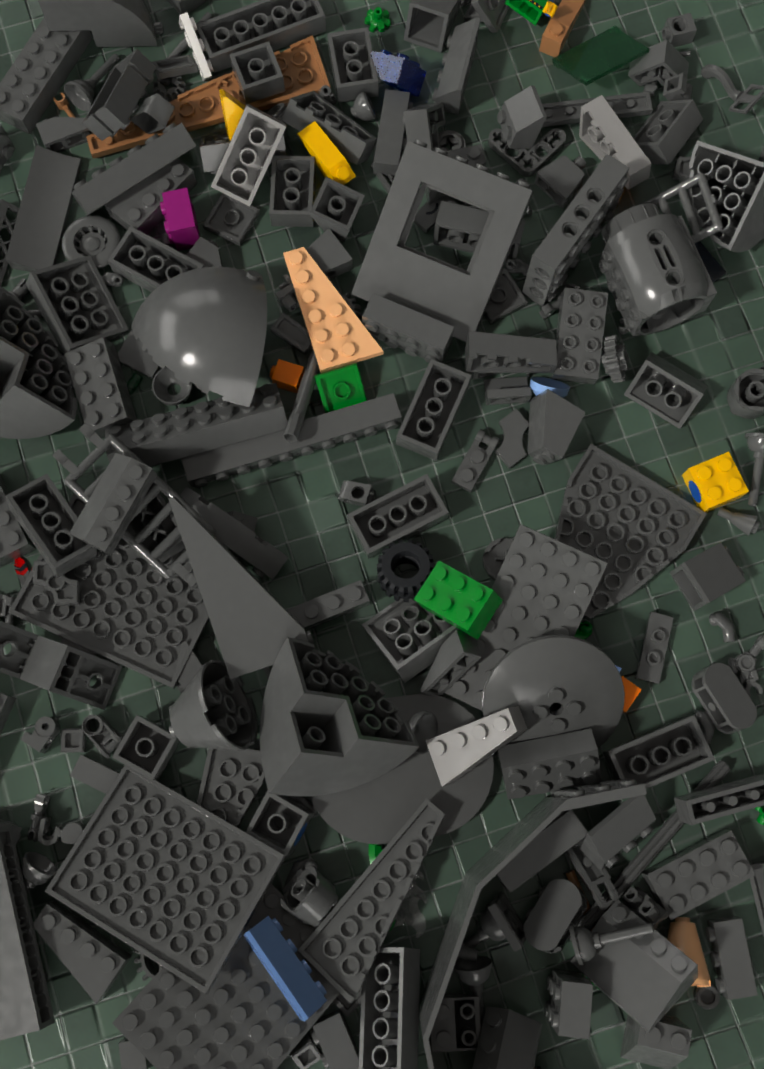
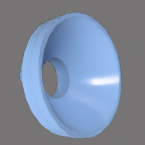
[530,377,570,398]

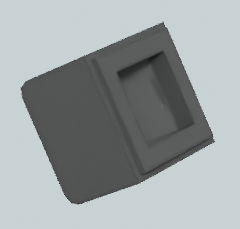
[290,1032,321,1069]

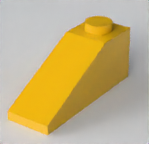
[297,121,356,185]

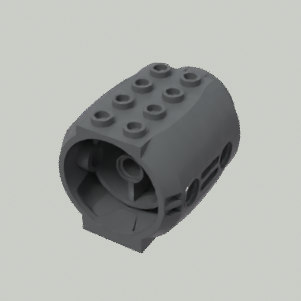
[599,203,717,336]

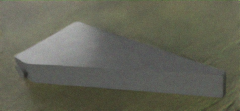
[168,497,314,679]
[0,826,55,1041]

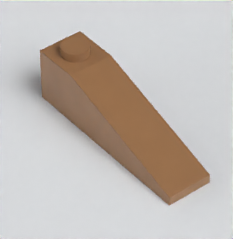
[539,0,586,59]

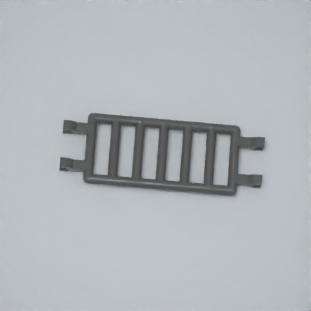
[52,423,215,590]

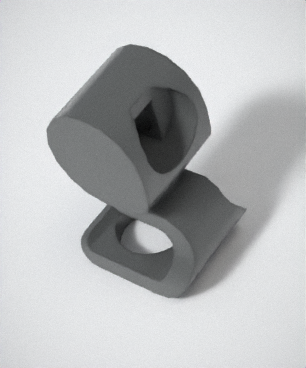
[38,817,86,845]

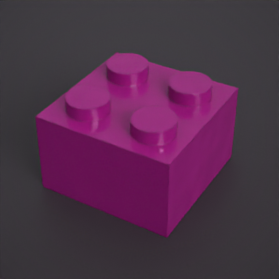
[160,188,200,251]

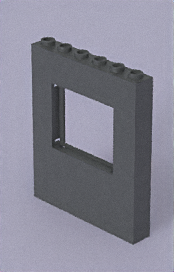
[351,139,534,342]

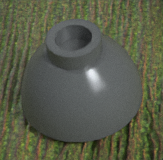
[350,91,377,121]

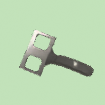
[701,64,764,114]

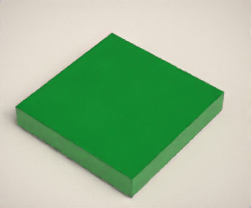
[314,363,367,413]

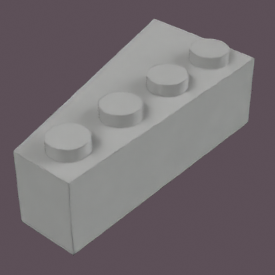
[579,95,651,190]
[426,706,527,787]

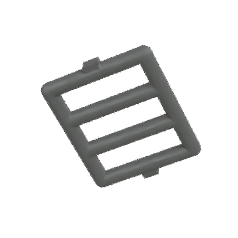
[642,173,723,243]

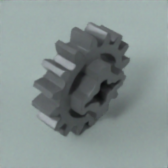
[601,334,629,383]

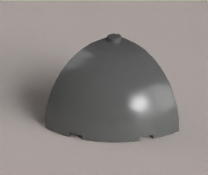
[688,140,764,253]

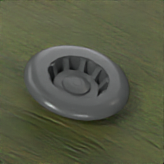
[62,215,121,269]

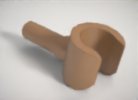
[53,93,75,117]

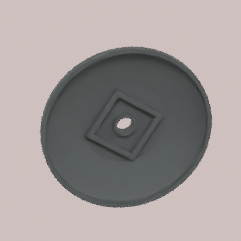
[482,635,625,748]

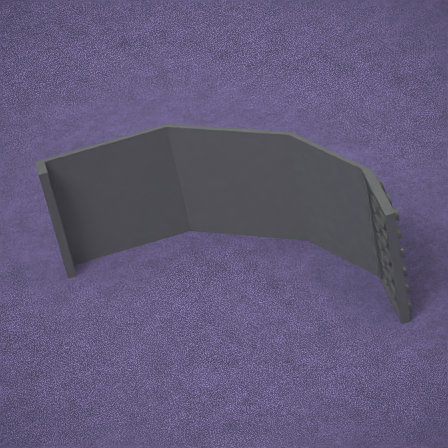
[419,779,647,1069]

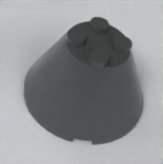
[169,660,258,751]

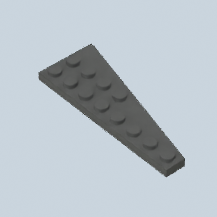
[298,798,446,1003]

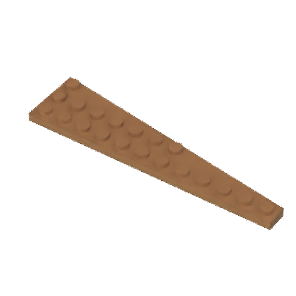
[86,35,331,159]

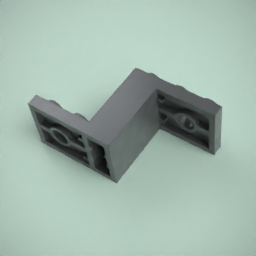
[0,621,122,710]

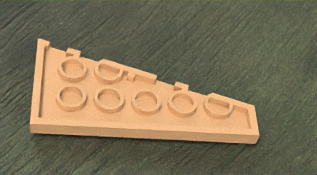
[283,247,384,373]

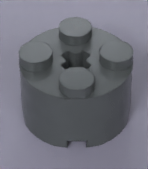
[727,368,764,419]
[280,866,339,927]

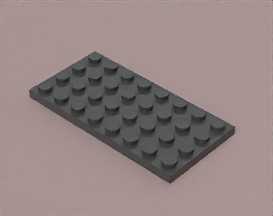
[445,524,608,711]

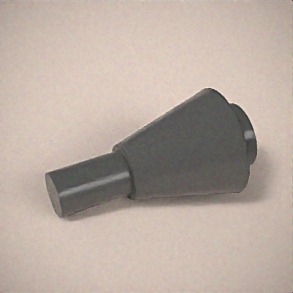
[717,507,760,536]

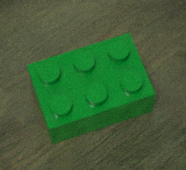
[414,561,503,640]

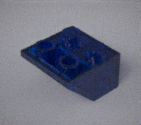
[371,49,426,97]

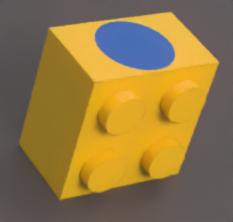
[682,452,749,513]

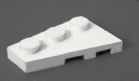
[179,12,214,81]

